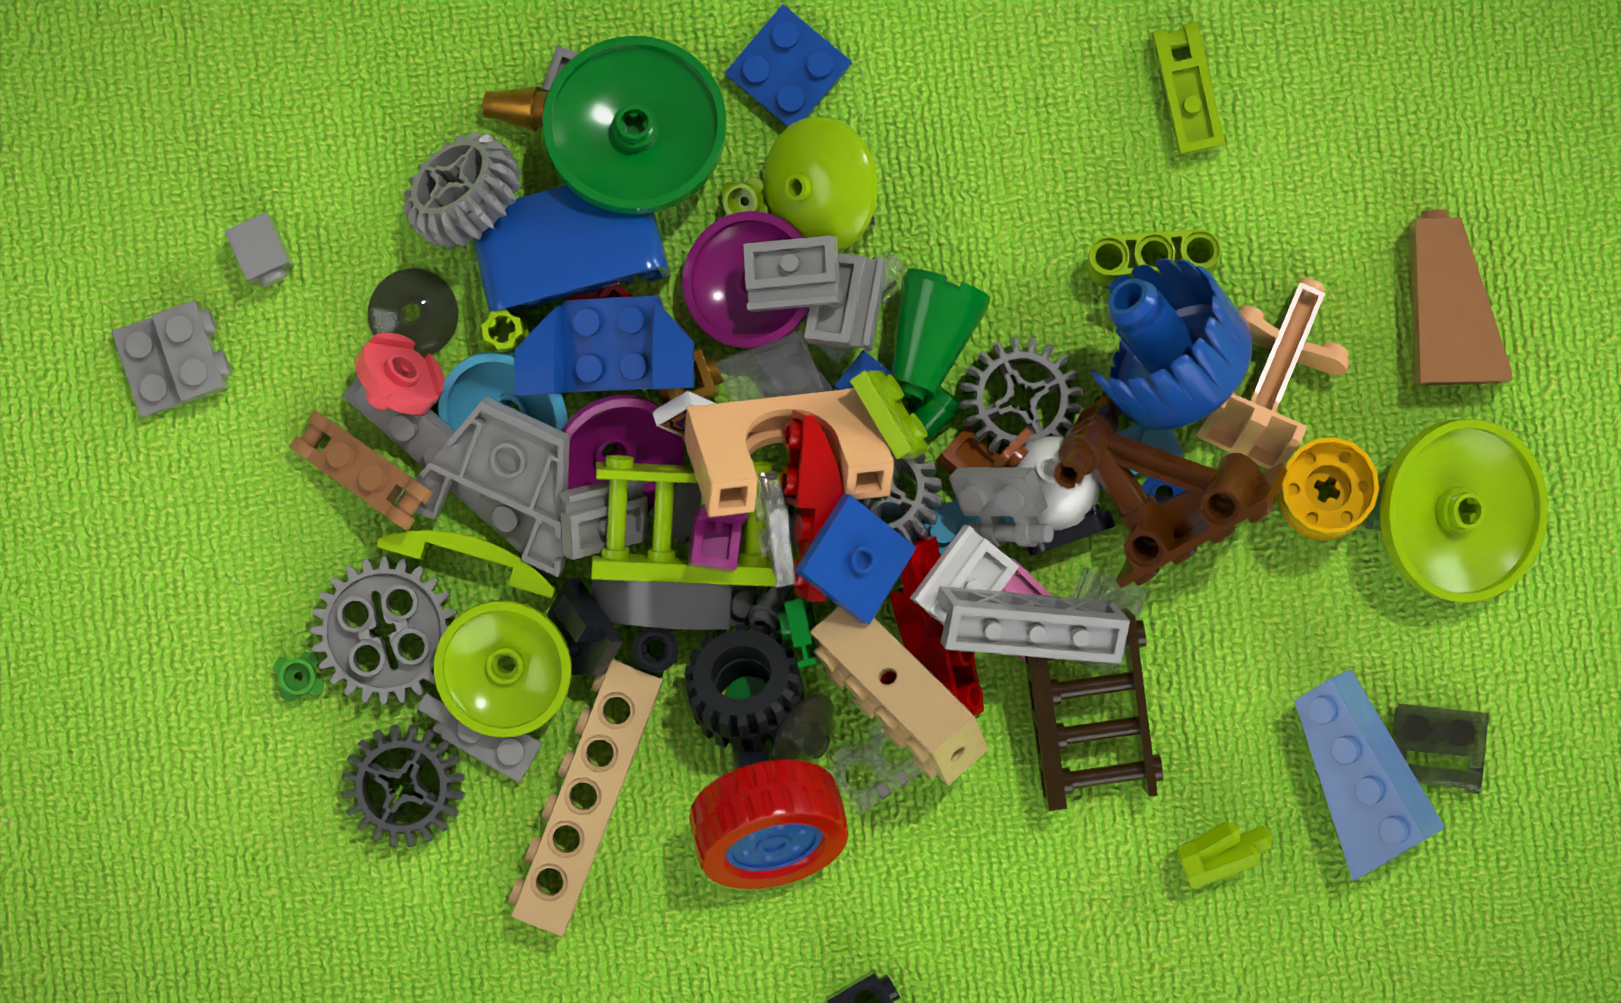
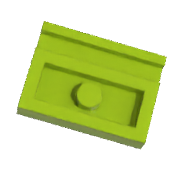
[850,371,929,460]

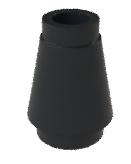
[632,627,678,672]

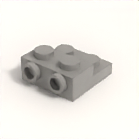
[111,300,232,418]

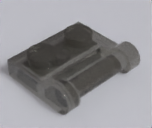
[1392,703,1489,794]

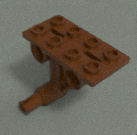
[1053,392,1288,588]

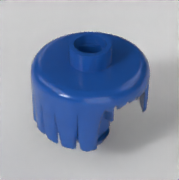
[1092,258,1252,430]

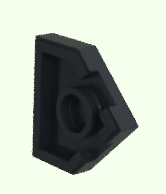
[548,578,623,675]

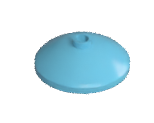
[438,350,568,431]

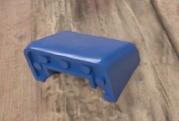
[472,186,671,317]

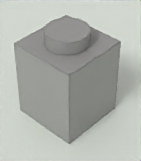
[224,212,294,287]

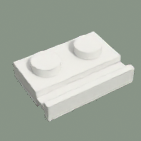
[910,525,1019,625]

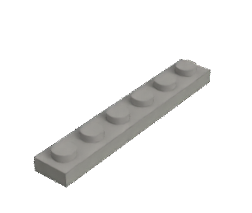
[343,376,550,576]

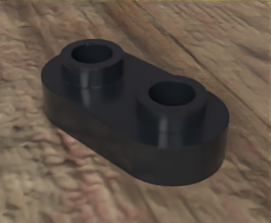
[1027,503,1116,556]

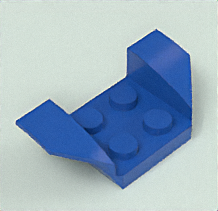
[514,295,695,396]

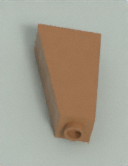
[1409,210,1512,386]

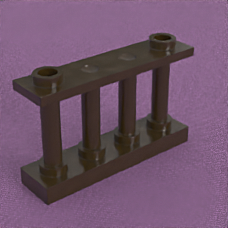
[1025,609,1163,811]

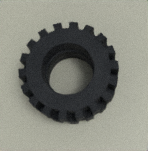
[684,624,805,751]

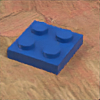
[724,4,852,127]

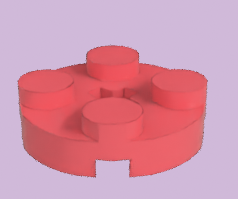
[354,332,445,416]

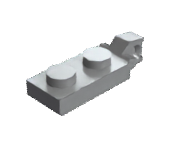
[417,692,543,783]

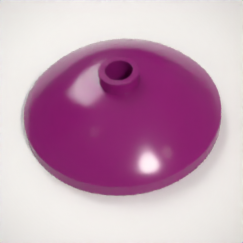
[682,211,809,349]
[561,395,684,514]

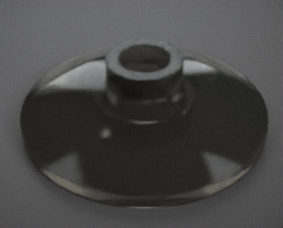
[368,268,459,358]
[771,693,834,763]

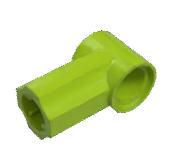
[481,309,531,354]

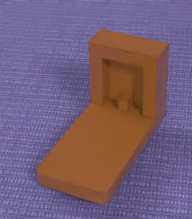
[935,427,1033,475]

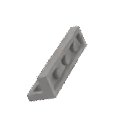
[937,586,1130,664]

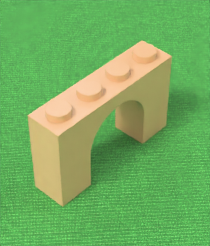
[684,388,894,517]

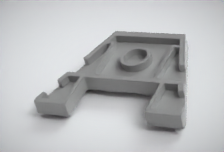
[397,397,570,577]

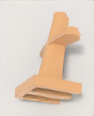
[1195,278,1350,469]

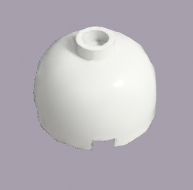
[1015,436,1099,530]

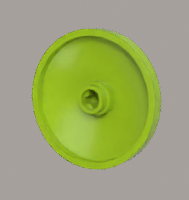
[1380,419,1548,603]

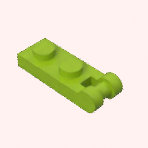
[1152,22,1225,156]

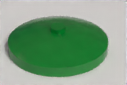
[542,36,726,215]

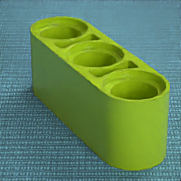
[1086,229,1221,287]

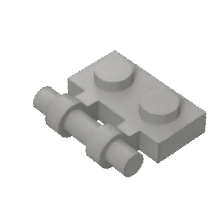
[949,467,1054,547]

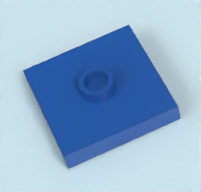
[795,494,916,624]

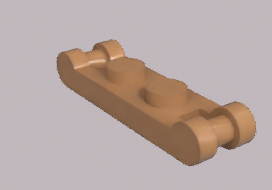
[289,409,433,531]

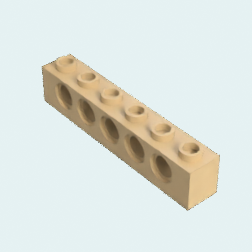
[508,659,665,937]

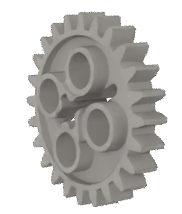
[310,556,458,705]

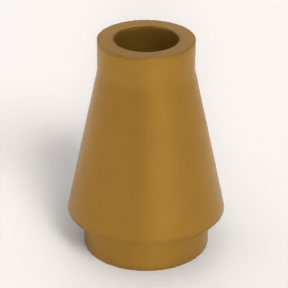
[483,86,548,131]

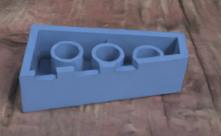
[1294,670,1445,881]

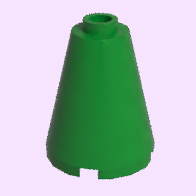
[892,268,991,401]

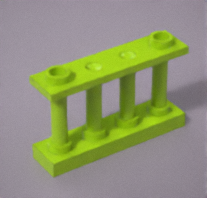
[591,455,781,587]

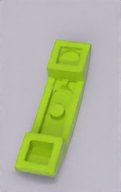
[376,530,557,599]

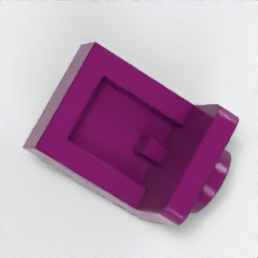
[688,504,748,573]

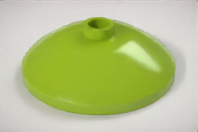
[763,117,878,252]
[434,600,572,737]

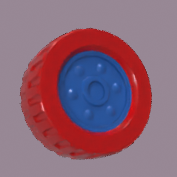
[689,741,849,889]

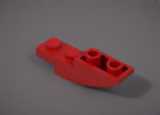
[780,410,844,602]
[890,536,984,716]

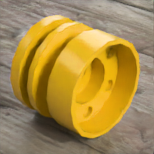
[1277,437,1379,541]

